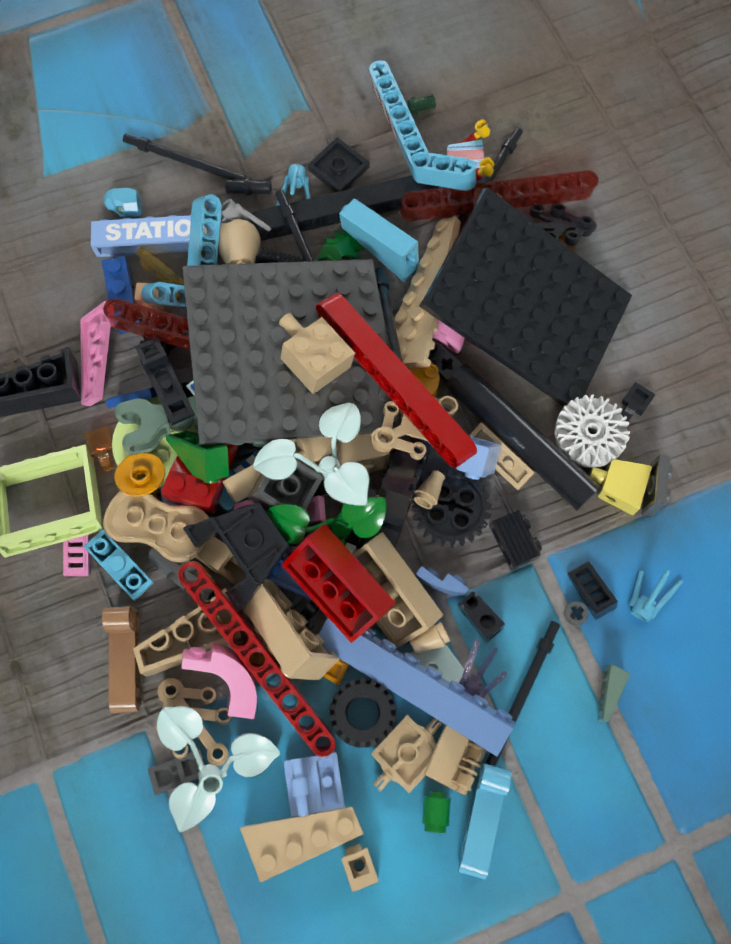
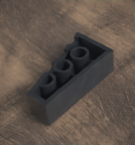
[0,347,81,417]

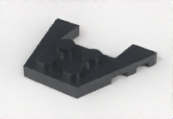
[183,503,290,612]

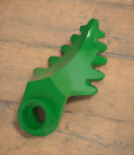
[316,228,365,261]

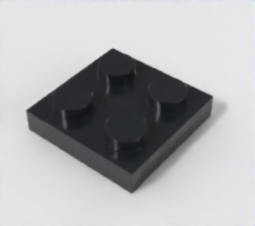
[307,137,370,192]

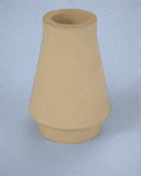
[414,470,445,509]
[410,622,451,654]

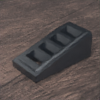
[567,561,618,620]

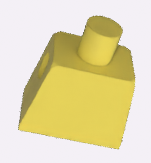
[589,460,652,515]

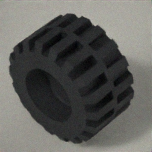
[329,679,396,748]

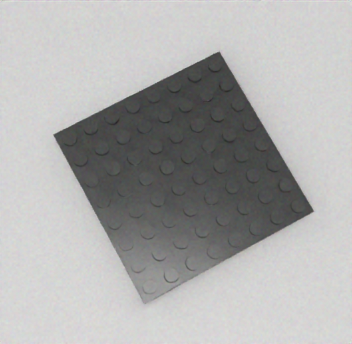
[183,259,402,446]

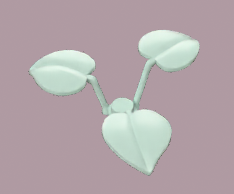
[253,403,369,505]
[157,706,280,833]

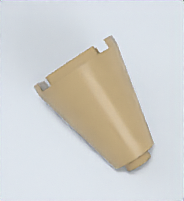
[218,219,261,265]

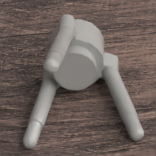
[220,199,271,231]

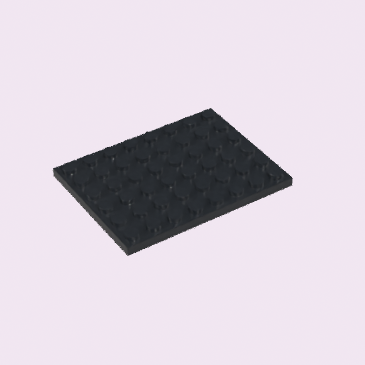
[419,188,632,406]

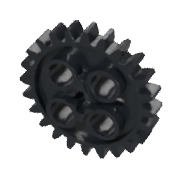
[411,467,492,548]

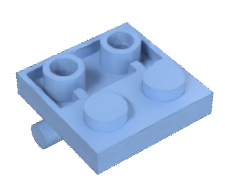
[284,752,345,817]

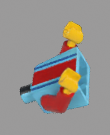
[447,119,494,186]

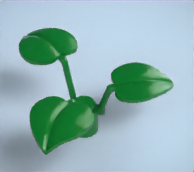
[267,496,386,545]

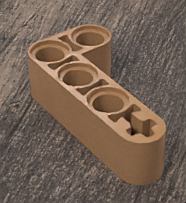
[102,606,141,714]

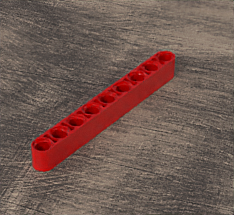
[316,292,477,468]
[178,561,335,757]

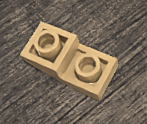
[222,465,261,504]

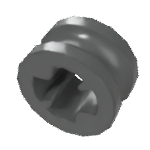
[564,602,588,626]

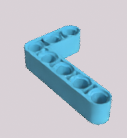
[141,194,221,310]

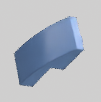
[415,566,469,597]

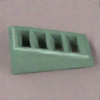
[598,664,630,723]

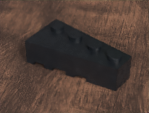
[375,435,432,528]

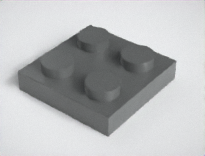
[642,454,673,517]

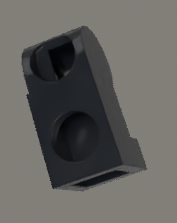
[457,592,505,644]

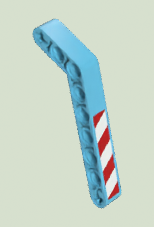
[369,60,476,190]

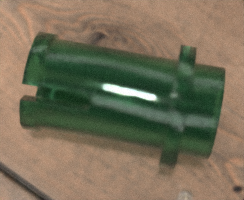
[407,94,436,115]

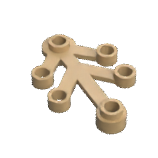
[371,396,458,460]
[156,678,231,767]

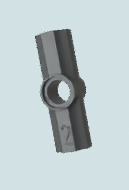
[146,548,220,601]

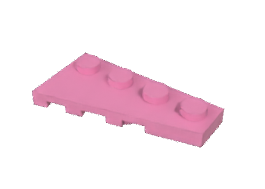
[80,301,113,406]

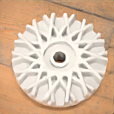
[554,394,630,468]

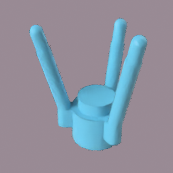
[276,164,310,206]
[629,570,683,622]

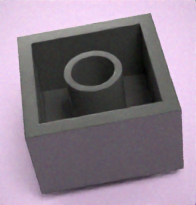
[248,460,323,510]

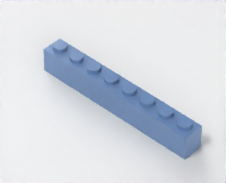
[319,618,516,756]

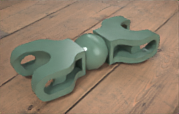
[115,396,198,455]

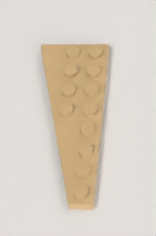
[386,216,461,369]

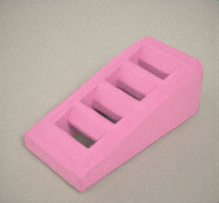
[63,534,93,576]

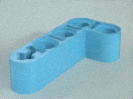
[458,764,512,879]

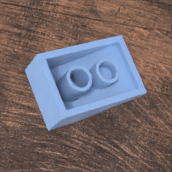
[456,435,502,480]

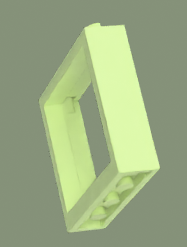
[0,444,104,558]

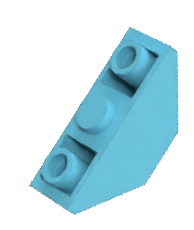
[83,529,154,601]

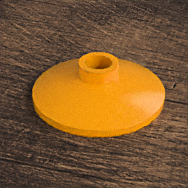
[114,453,165,497]

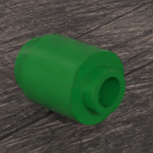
[422,791,451,833]

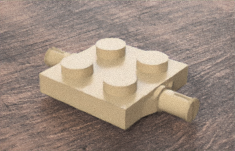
[371,715,443,793]

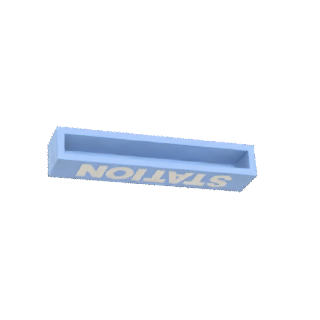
[91,215,223,257]

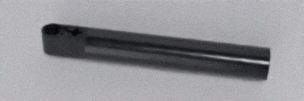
[428,338,600,511]

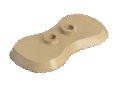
[103,491,209,562]

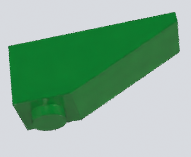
[166,431,229,483]

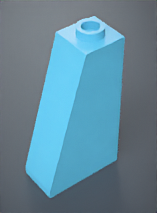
[339,198,419,283]

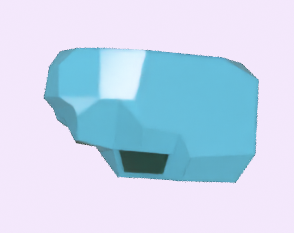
[103,188,141,217]

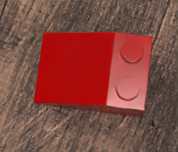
[161,432,238,515]

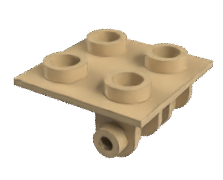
[424,725,487,796]

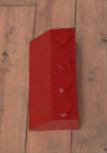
[281,524,396,644]

